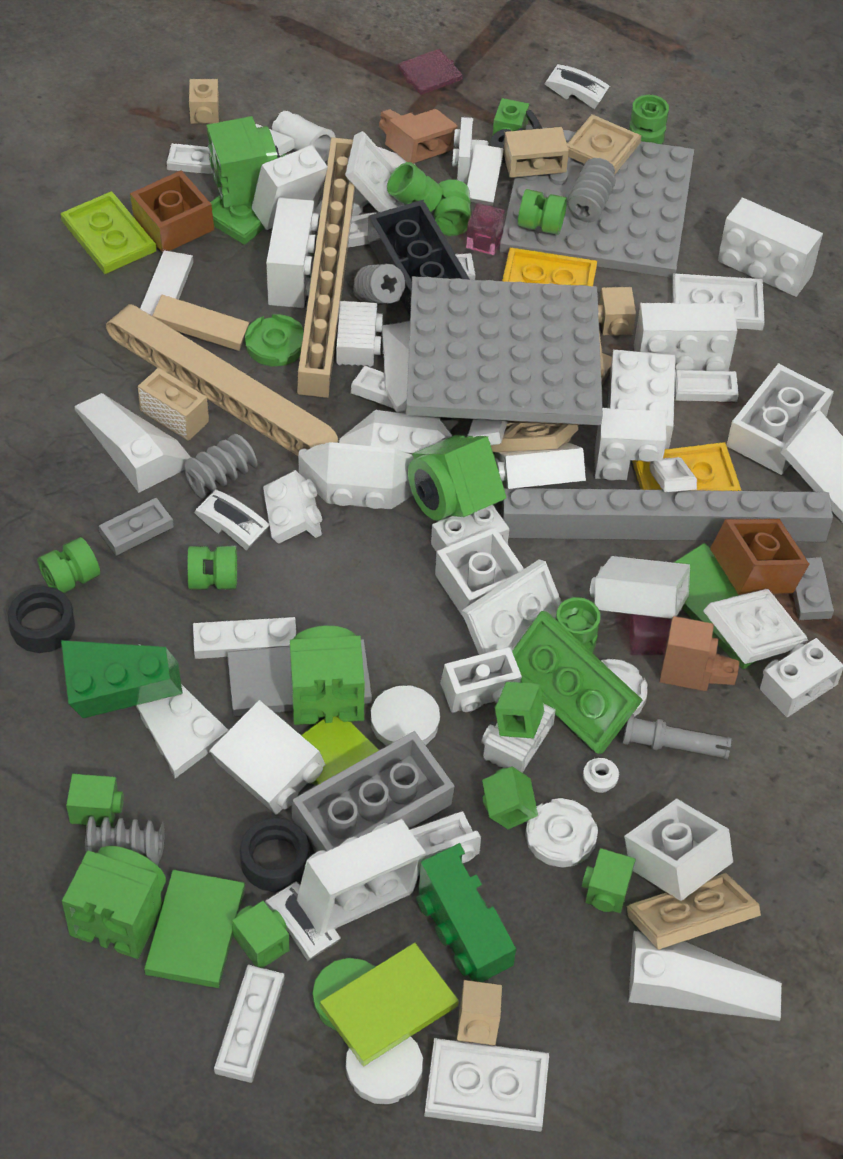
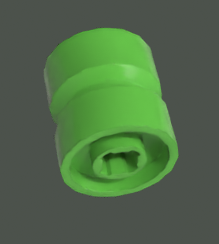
[629,95,669,144]
[387,162,443,212]
[434,180,472,236]
[518,189,567,235]
[37,537,100,593]
[188,546,237,590]
[556,597,600,653]

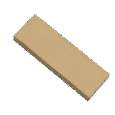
[152,294,249,351]

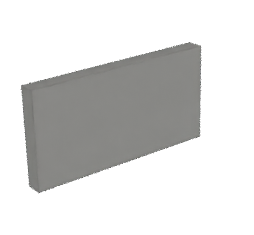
[227,639,372,716]

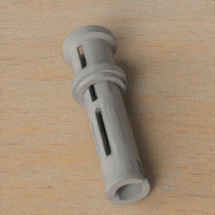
[622,714,732,760]

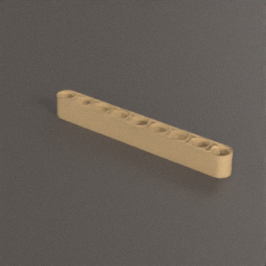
[106,304,338,456]

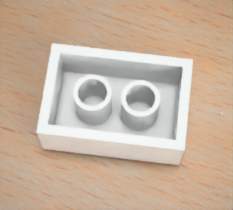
[718,197,823,297]
[266,198,320,308]
[634,303,737,371]
[608,350,675,449]
[726,363,834,475]
[297,819,426,936]

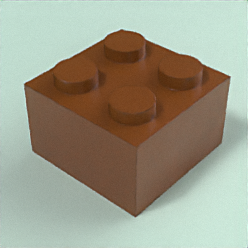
[130,170,214,253]
[710,519,810,595]

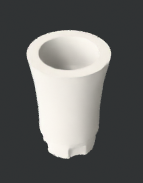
[272,111,336,162]

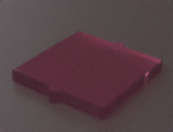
[398,49,463,95]

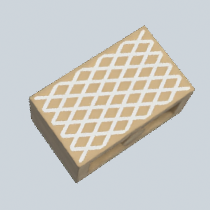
[138,367,209,441]

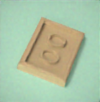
[627,873,761,950]

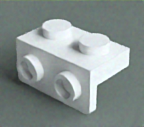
[452,117,488,183]
[263,470,322,543]
[410,811,481,876]

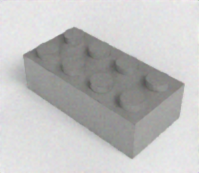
[292,731,455,853]

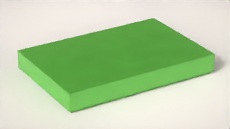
[144,870,245,988]

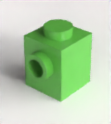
[493,98,529,135]
[495,682,545,739]
[482,766,538,829]
[66,774,124,827]
[582,848,636,913]
[232,901,290,968]

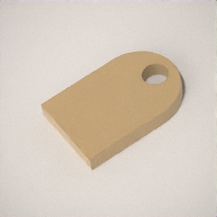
[491,421,578,452]

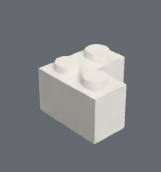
[594,408,666,480]

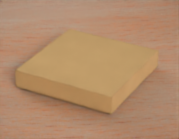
[567,114,641,175]

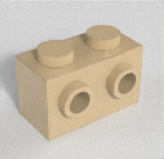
[503,127,569,177]

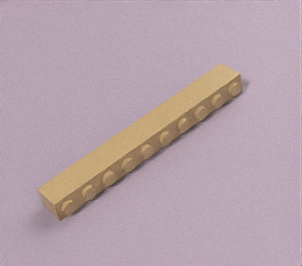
[297,137,356,398]

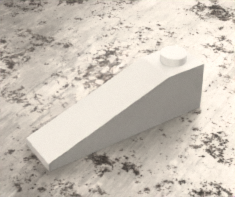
[74,393,191,492]

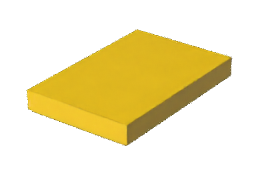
[502,247,597,286]
[632,442,742,491]

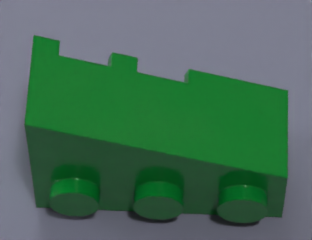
[61,640,183,718]
[417,843,516,982]

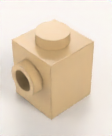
[189,79,219,124]
[598,287,636,335]
[457,980,502,1045]

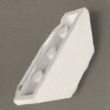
[339,410,452,455]
[298,442,414,509]

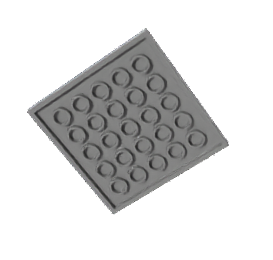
[500,125,694,278]
[406,277,603,425]

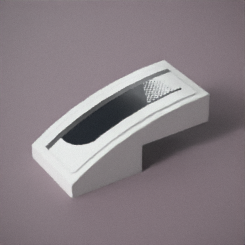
[545,64,610,109]
[194,490,270,551]
[265,882,341,961]

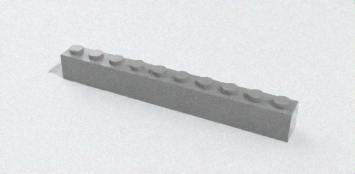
[501,488,833,542]

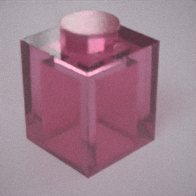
[466,203,505,255]
[628,614,672,655]

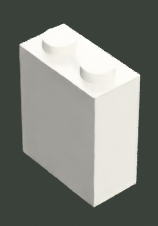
[252,145,328,230]
[495,443,586,489]
[590,556,690,618]
[209,700,325,815]

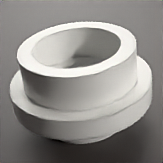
[583,758,619,793]

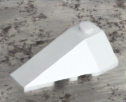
[382,321,410,413]
[628,931,782,1021]

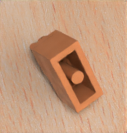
[379,109,458,163]
[660,616,739,691]

